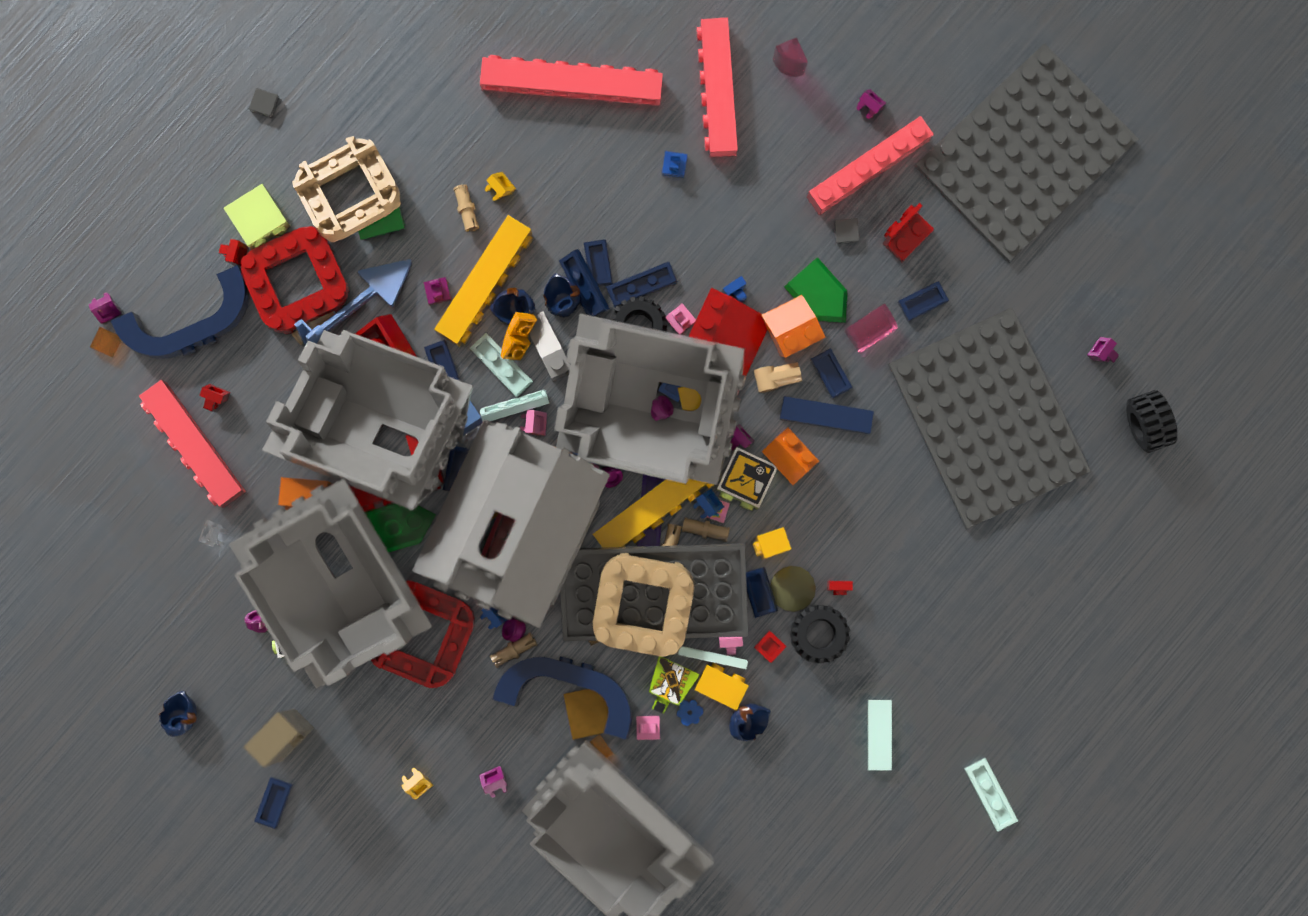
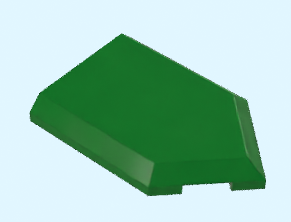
[784,257,848,323]
[364,503,436,553]

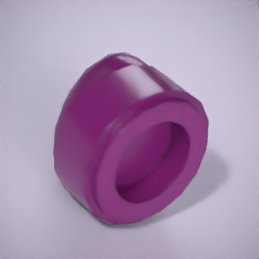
[651,395,674,421]
[600,466,623,488]
[244,610,268,633]
[502,618,526,642]

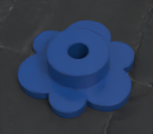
[677,700,703,726]

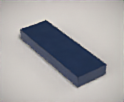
[559,249,610,317]
[606,261,678,308]

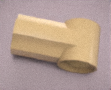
[754,362,802,393]

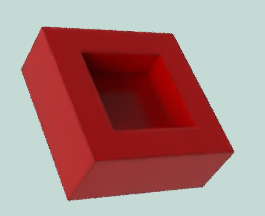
[827,581,853,595]
[754,630,786,663]

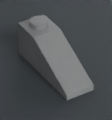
[529,311,571,382]

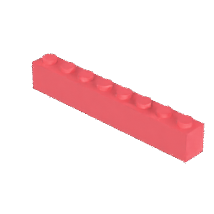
[480,55,663,106]

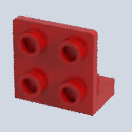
[883,203,934,262]

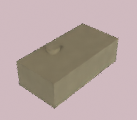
[244,709,314,767]

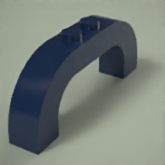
[111,265,249,359]
[492,656,632,739]

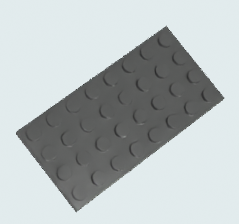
[560,544,748,641]

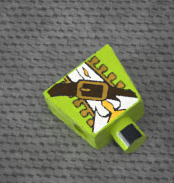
[649,656,699,714]

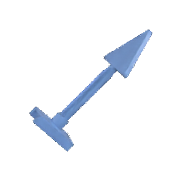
[294,259,412,346]

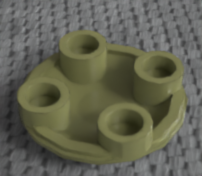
[771,566,816,612]

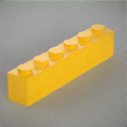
[434,215,533,347]
[593,474,721,548]

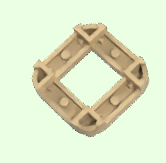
[292,136,401,242]
[593,553,694,656]

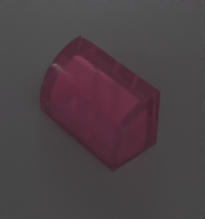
[773,37,808,77]
[845,303,897,354]

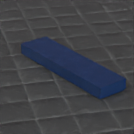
[780,396,874,434]

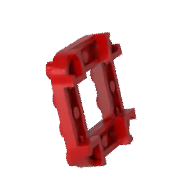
[241,226,350,334]
[371,581,475,688]

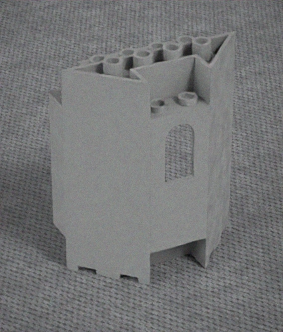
[554,314,745,485]
[262,330,473,510]
[412,420,610,628]
[229,479,432,689]
[522,740,714,916]

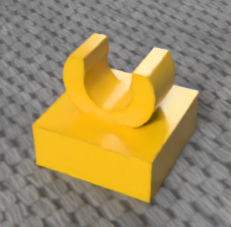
[485,172,516,201]
[401,768,433,800]

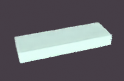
[470,333,533,398]
[480,390,549,421]
[678,646,748,669]
[868,700,892,770]
[964,758,1018,832]

